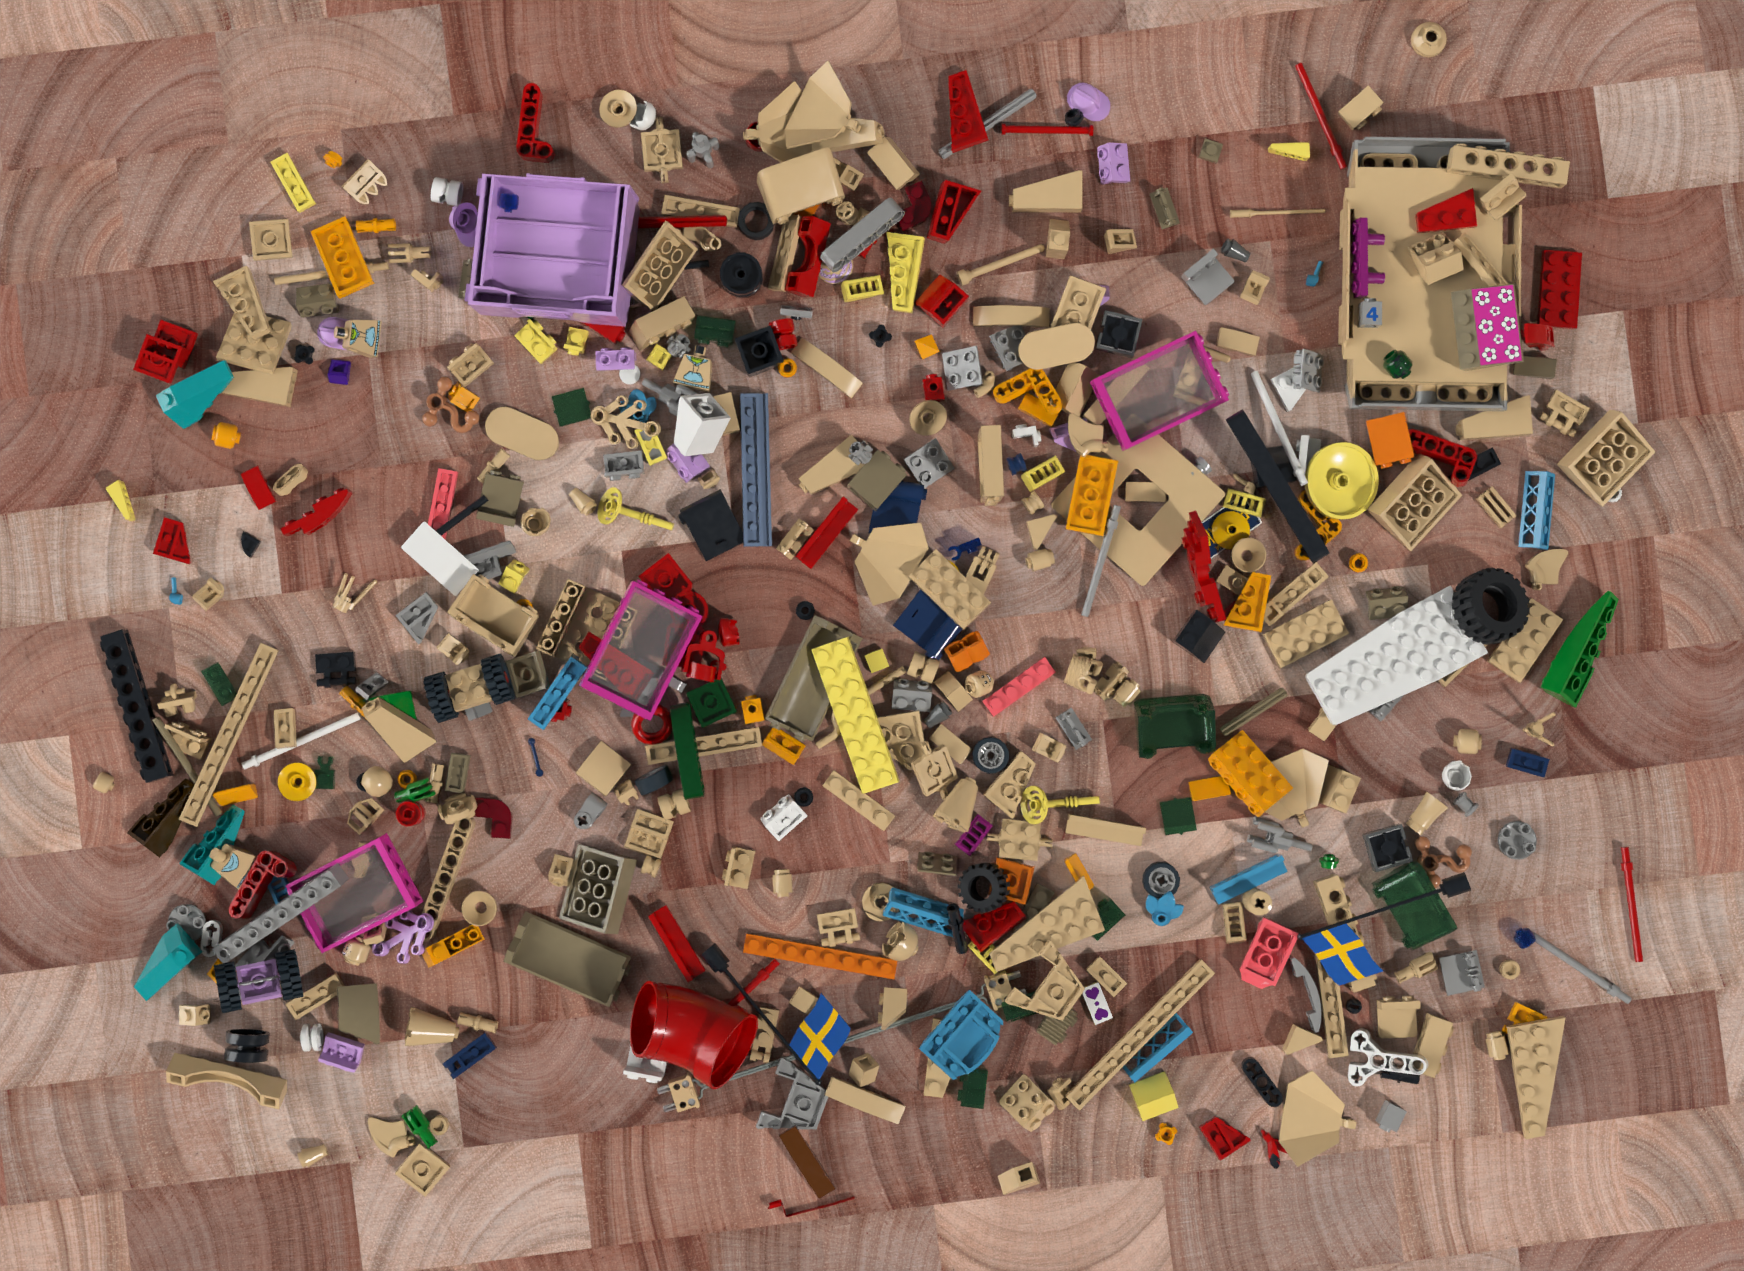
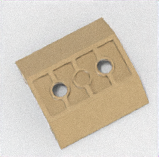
[536,579,638,681]

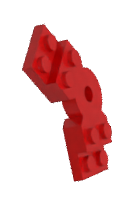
[1181,511,1226,623]
[638,553,709,667]

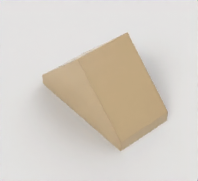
[1104,229,1137,254]
[1026,514,1057,551]
[934,670,973,712]
[1282,1024,1323,1055]

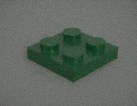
[686,677,737,728]

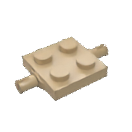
[641,117,683,183]
[911,741,958,800]
[987,819,1053,861]

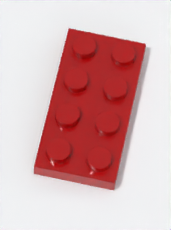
[1537,250,1582,329]

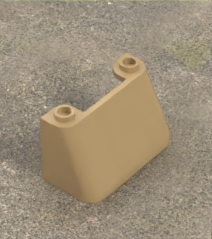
[757,147,845,224]
[447,574,539,657]

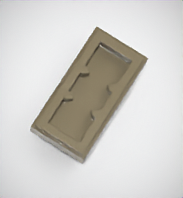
[445,752,471,793]

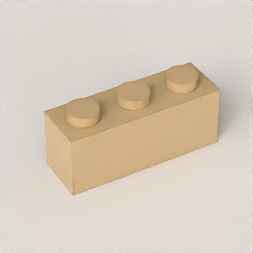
[1413,1013,1454,1078]

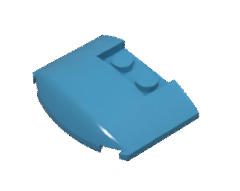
[918,990,1003,1080]

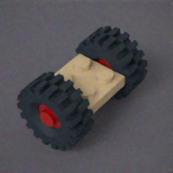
[423,654,515,723]

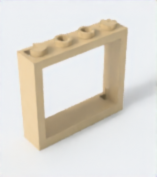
[978,425,1004,506]

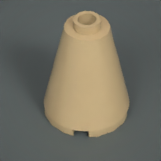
[933,777,978,833]
[405,1007,459,1046]

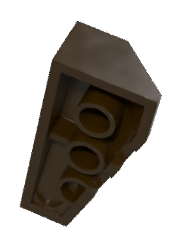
[127,779,194,858]

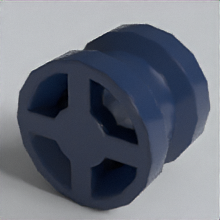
[1006,453,1027,476]

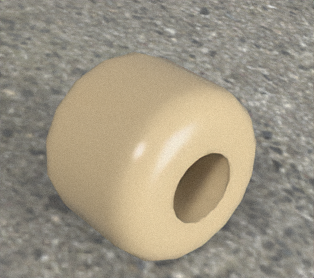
[93,772,115,793]

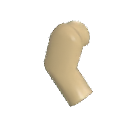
[974,371,995,398]

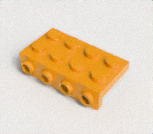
[1208,730,1293,817]

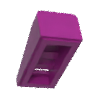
[955,814,993,856]

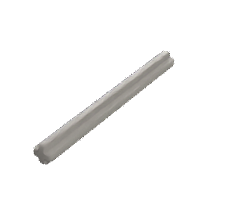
[939,89,1037,159]

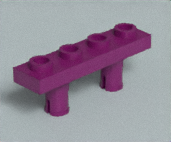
[1351,217,1385,299]

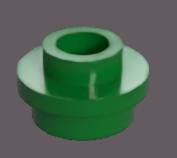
[1319,854,1339,869]

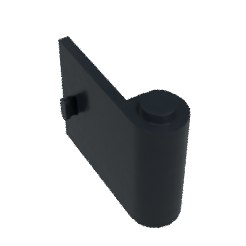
[678,489,743,561]

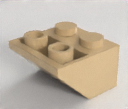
[1408,232,1464,285]

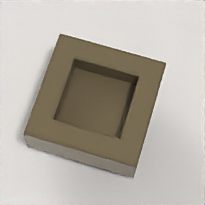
[1198,139,1223,164]

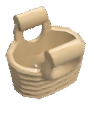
[1064,654,1103,694]

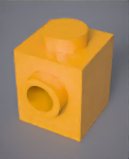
[741,695,765,724]

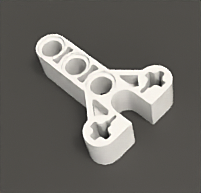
[1348,1028,1428,1086]

